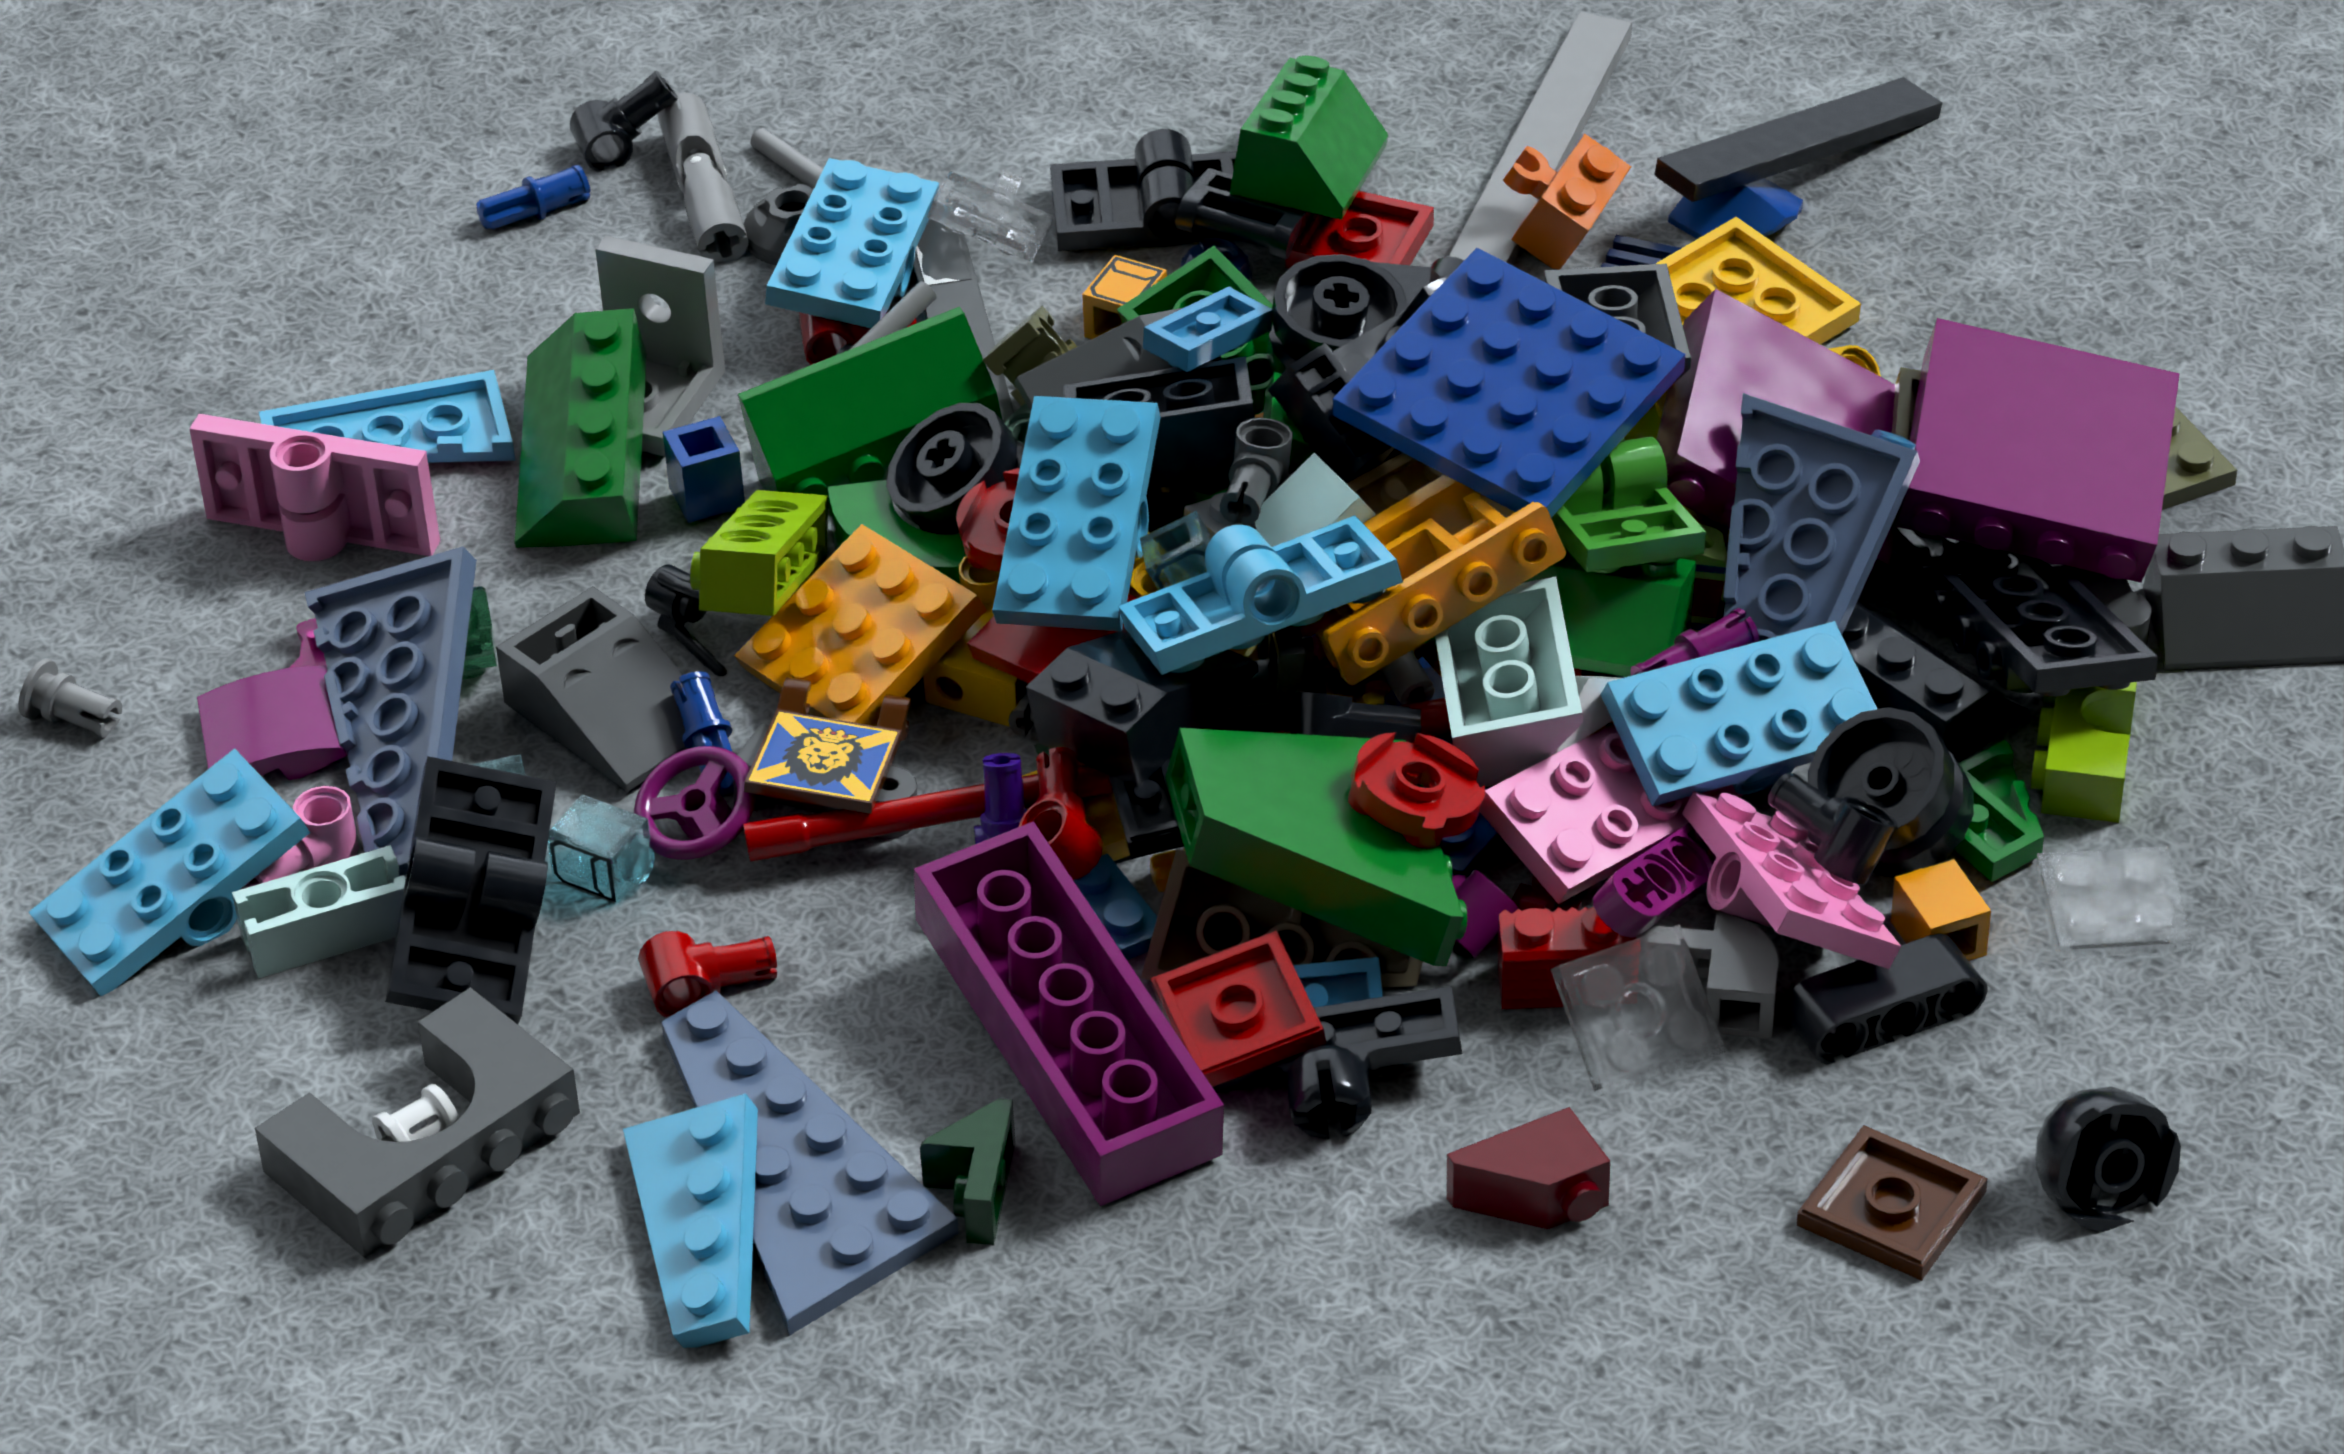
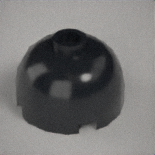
[2035,1086,2181,1232]

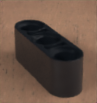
[1782,934,1988,1065]

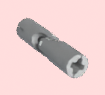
[658,92,748,263]

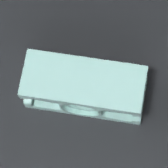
[232,845,405,979]

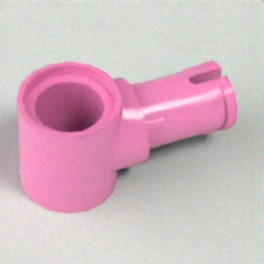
[245,786,359,887]

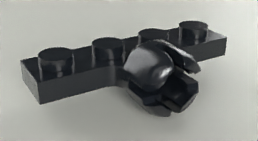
[1213,986,1462,1139]

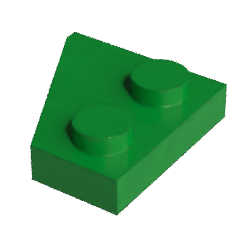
[1954,740,2044,882]

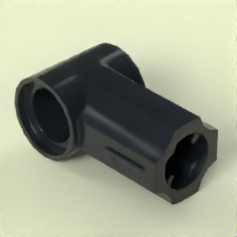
[1290,691,1422,743]

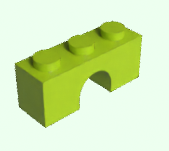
[2031,682,2137,823]

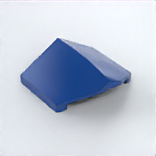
[1668,178,1803,239]

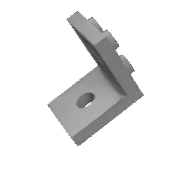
[595,235,725,457]

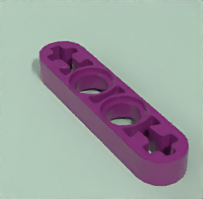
[1593,823,1716,938]

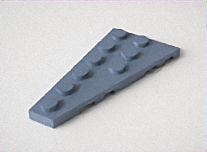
[1723,393,1920,795]
[304,546,477,878]
[661,991,959,1336]

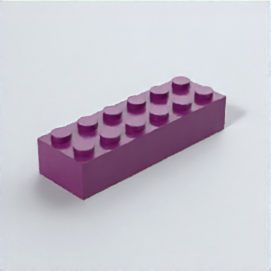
[914,821,1224,1206]

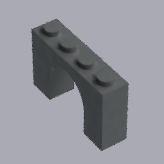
[255,987,580,1258]

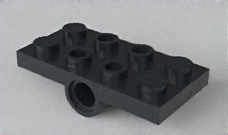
[1050,129,1237,252]
[385,756,557,1024]

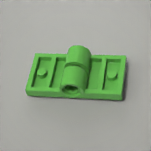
[1552,437,1706,573]

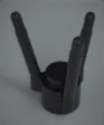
[645,564,740,676]

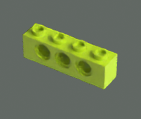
[690,490,828,616]

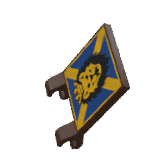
[744,677,911,814]

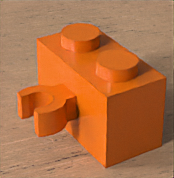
[1503,134,1632,270]

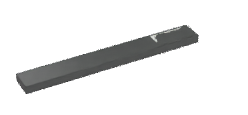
[913,213,1014,423]

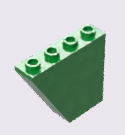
[1165,728,1467,967]

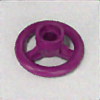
[634,746,757,860]

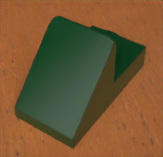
[920,1098,1016,1245]

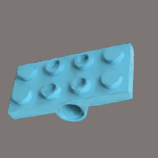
[765,158,939,328]
[992,396,1161,631]
[1118,515,1403,675]
[1601,621,1877,807]
[28,748,311,996]

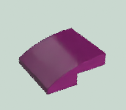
[197,665,347,780]

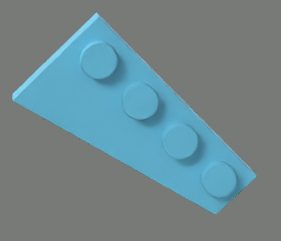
[259,370,516,463]
[623,1093,758,1348]

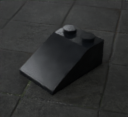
[1026,629,1259,788]

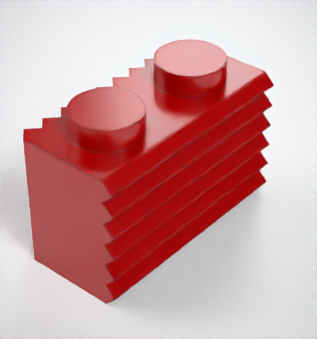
[1498,906,1638,1009]

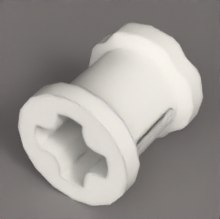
[372,1084,460,1142]

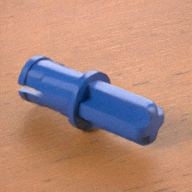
[476,165,591,229]
[670,671,733,796]

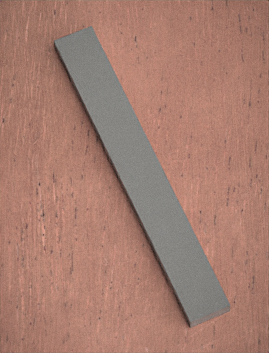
[1449,12,1632,266]

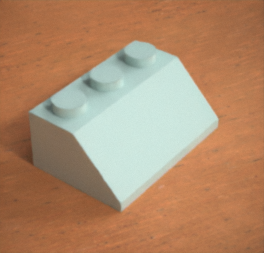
[1435,577,1584,788]

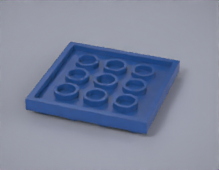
[1333,248,1685,518]

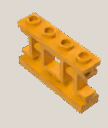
[1299,475,1566,685]

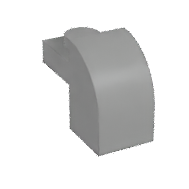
[1642,912,1778,1038]

